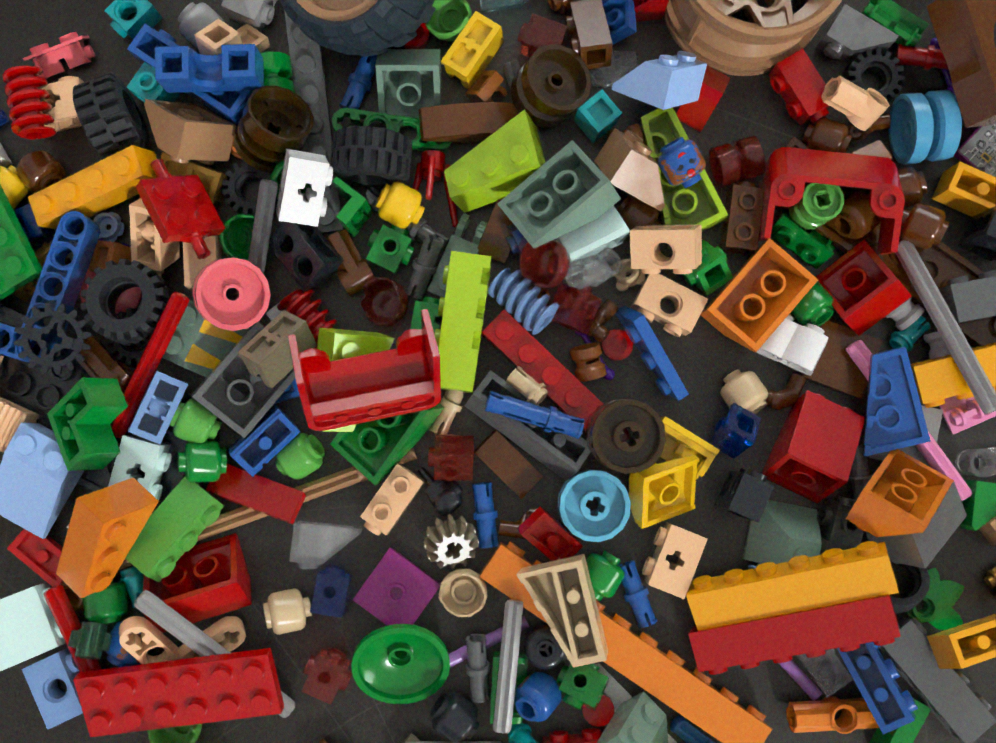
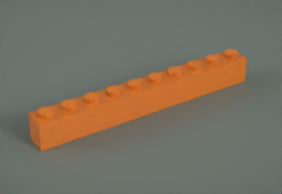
[480,541,772,743]

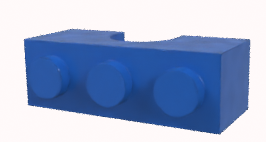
[155,44,264,93]

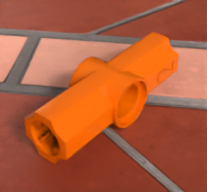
[786,696,879,734]

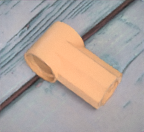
[821,76,890,131]

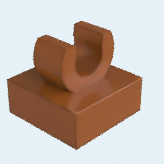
[465,70,507,103]

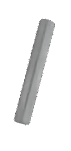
[493,599,523,733]

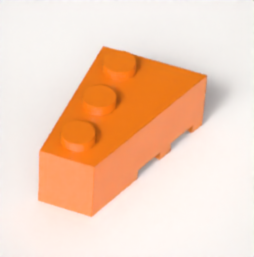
[56,478,159,598]

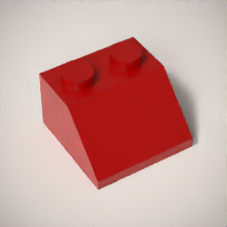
[816,239,912,336]

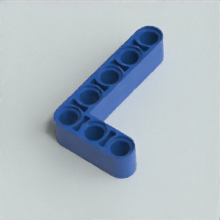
[0,211,100,365]

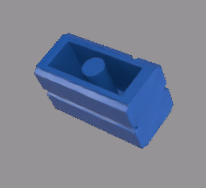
[228,404,301,477]

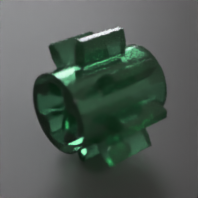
[68,622,112,660]

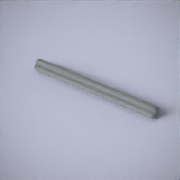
[896,240,996,414]
[134,590,295,718]

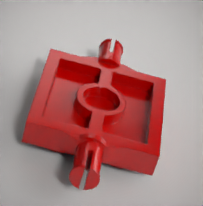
[136,159,225,259]

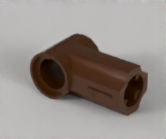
[327,229,378,297]
[73,336,133,393]

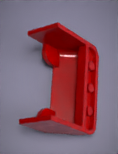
[758,147,905,255]
[288,309,441,431]

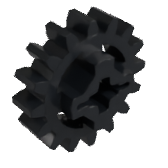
[13,303,92,375]

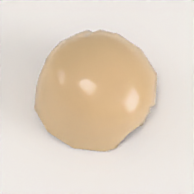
[439,568,487,617]

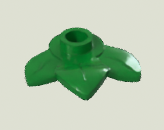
[906,568,964,630]

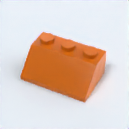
[701,239,818,352]
[846,449,954,537]

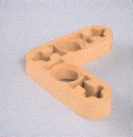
[119,616,246,664]

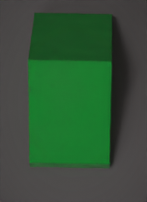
[959,480,996,531]

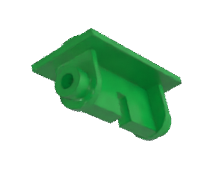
[861,0,929,47]
[771,210,835,269]

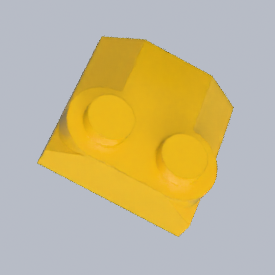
[629,455,699,529]

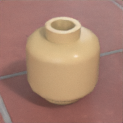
[720,369,768,418]
[263,588,312,635]

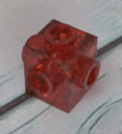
[552,282,602,335]
[428,434,474,481]
[301,648,352,705]

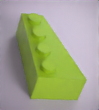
[640,107,728,249]

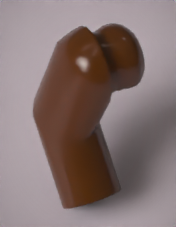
[849,113,891,143]
[765,373,807,410]
[498,508,536,539]

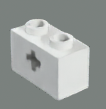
[276,149,333,227]

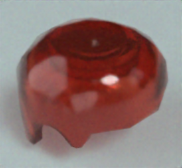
[520,240,570,288]
[360,277,409,326]

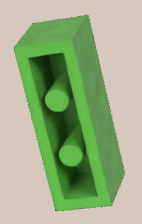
[125,477,224,582]

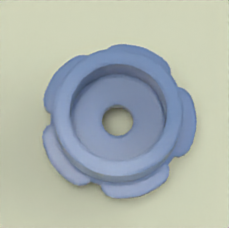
[94,212,124,242]

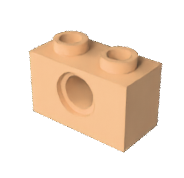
[630,225,702,274]
[630,273,708,337]

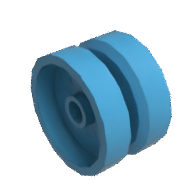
[888,90,962,164]

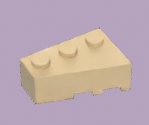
[516,554,608,667]

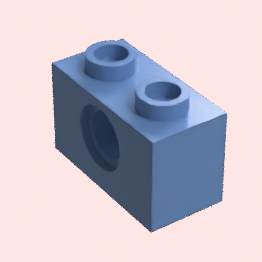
[22,648,83,730]

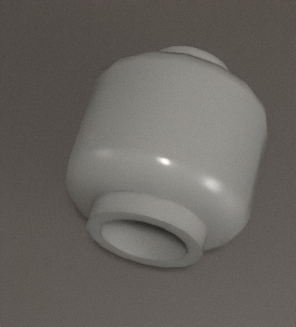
[177,2,225,49]

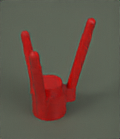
[412,150,458,228]

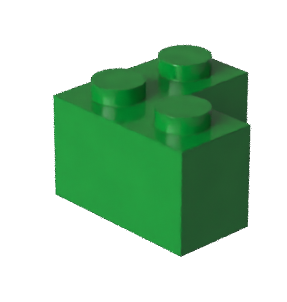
[47,377,128,471]

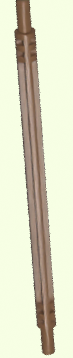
[56,447,417,587]

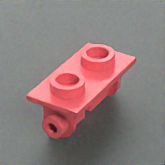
[23,32,95,79]

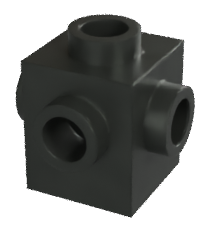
[817,496,865,548]

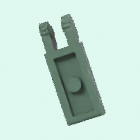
[427,213,488,297]

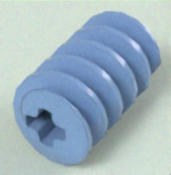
[488,268,559,335]

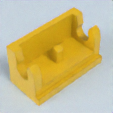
[441,11,504,89]
[660,416,720,479]

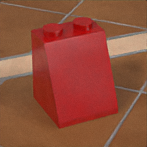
[761,390,865,503]

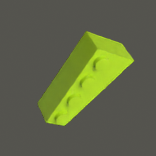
[435,251,491,393]

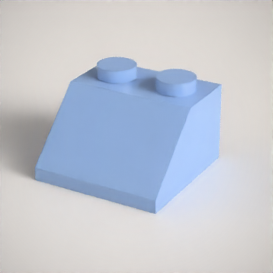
[612,51,707,110]

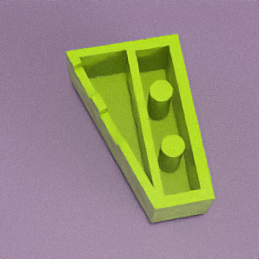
[317,328,395,432]

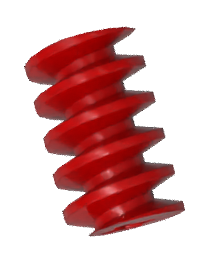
[2,66,56,140]
[277,289,344,348]

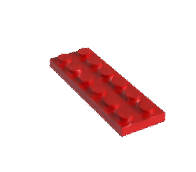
[73,648,284,737]

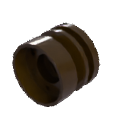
[233,86,314,173]

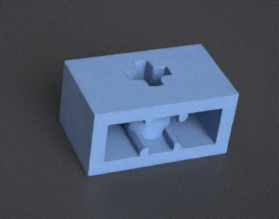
[128,371,188,445]

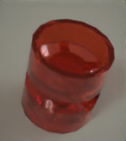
[709,135,766,187]

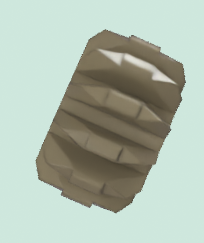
[423,514,479,571]

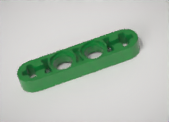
[332,108,452,153]

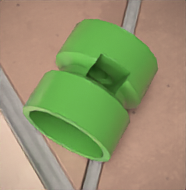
[789,183,844,230]

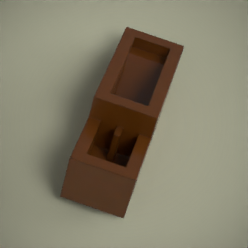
[418,102,519,143]

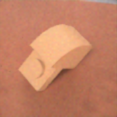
[194,19,270,55]

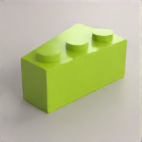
[444,109,546,213]

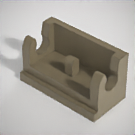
[237,310,317,388]

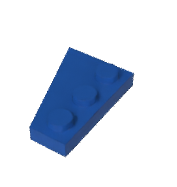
[615,306,689,401]
[862,346,931,457]

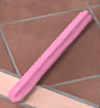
[846,340,972,501]

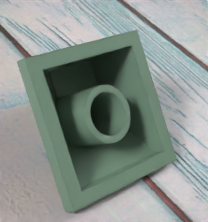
[743,500,822,564]

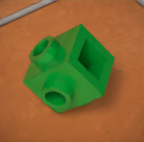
[366,224,415,274]
[681,240,733,296]
[557,663,609,711]

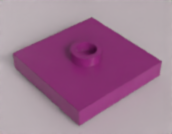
[353,547,441,626]

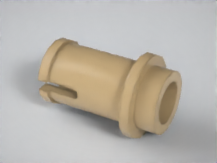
[506,366,548,405]

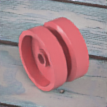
[192,257,271,331]

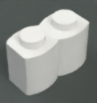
[757,314,828,376]

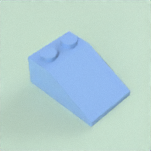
[0,422,84,539]

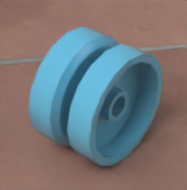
[557,469,631,542]

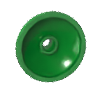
[351,624,450,704]

